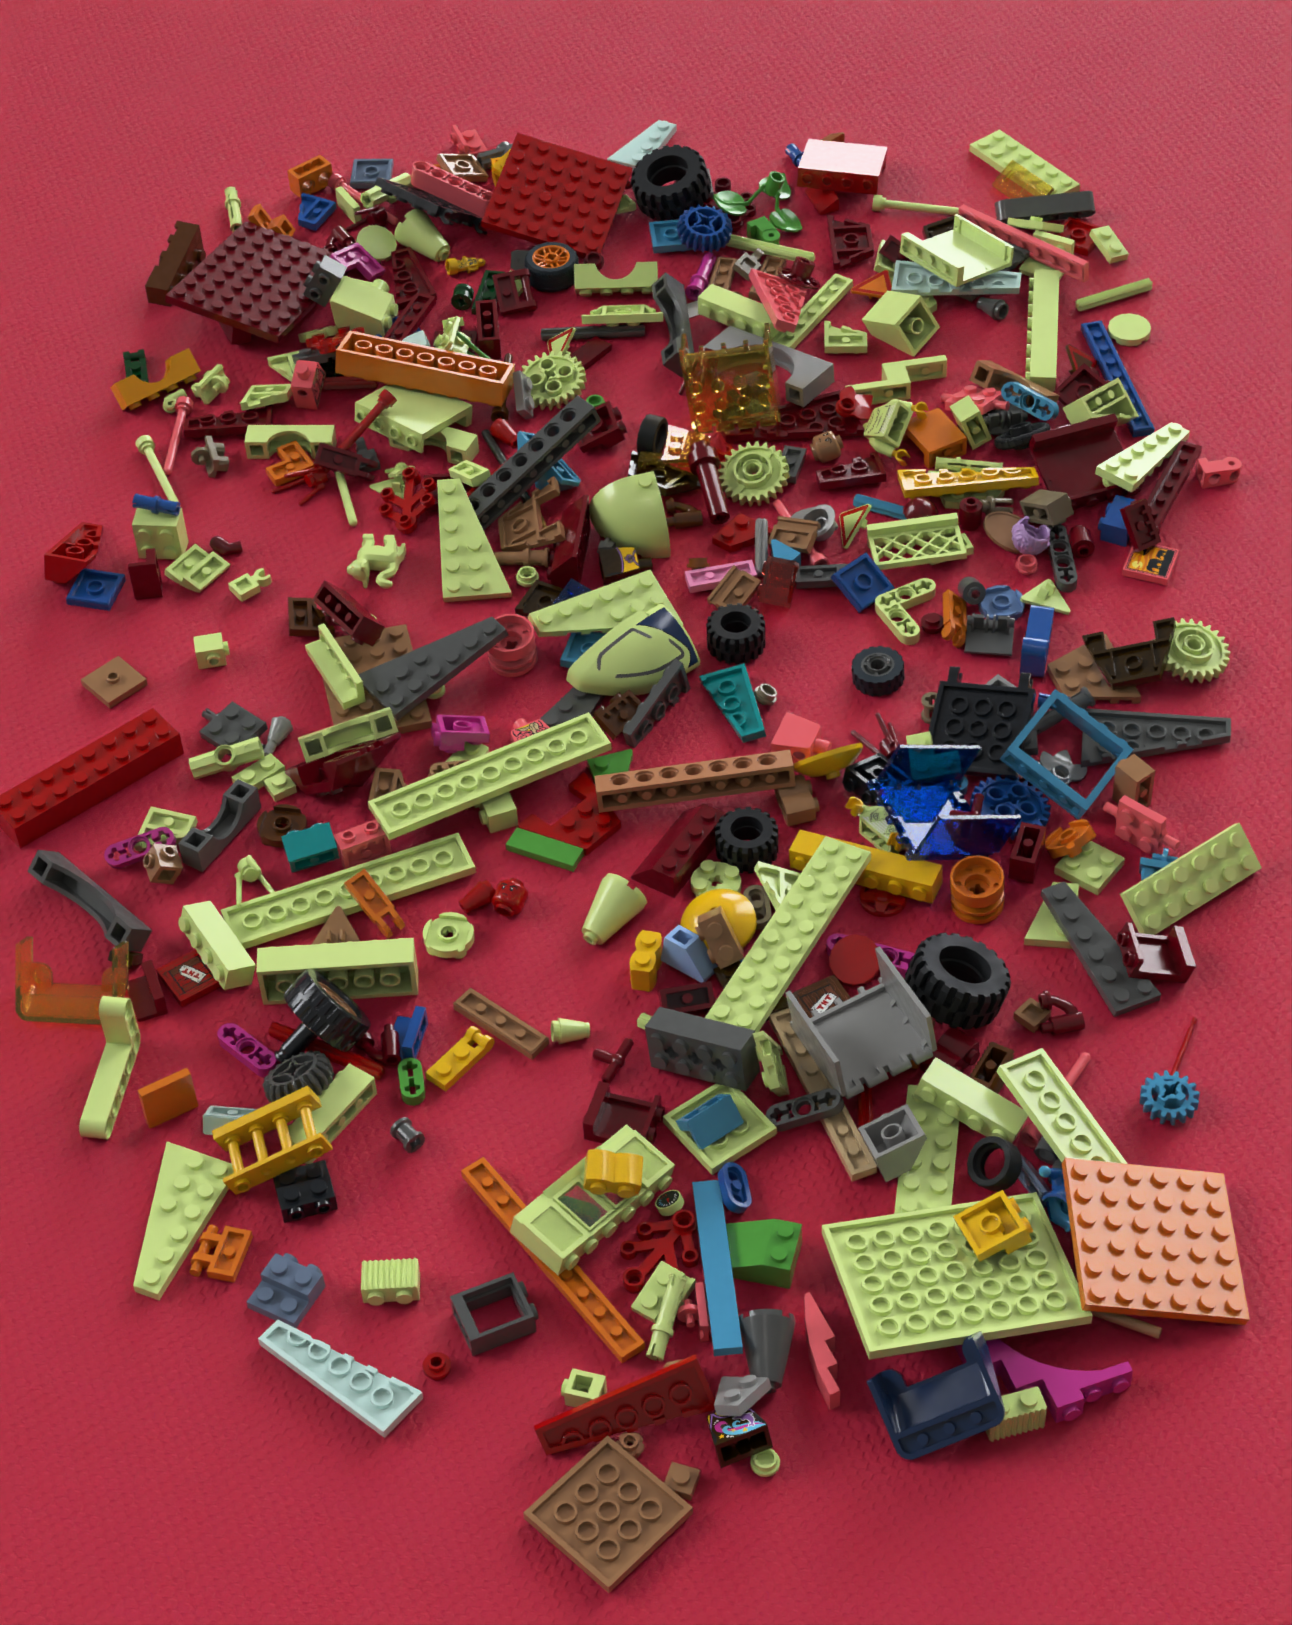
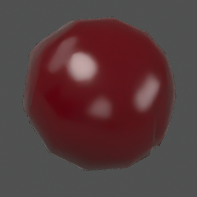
[903,497,939,519]

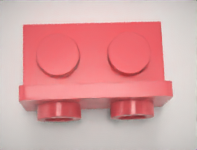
[450,125,487,159]
[334,819,392,869]

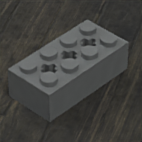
[645,1007,760,1091]

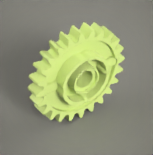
[718,441,790,507]
[1164,618,1230,683]

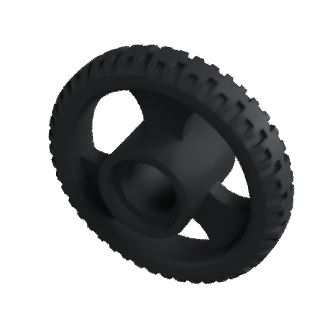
[994,422,1051,450]

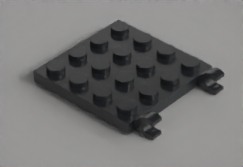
[375,177,487,235]
[928,666,1036,780]

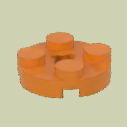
[1045,819,1096,859]

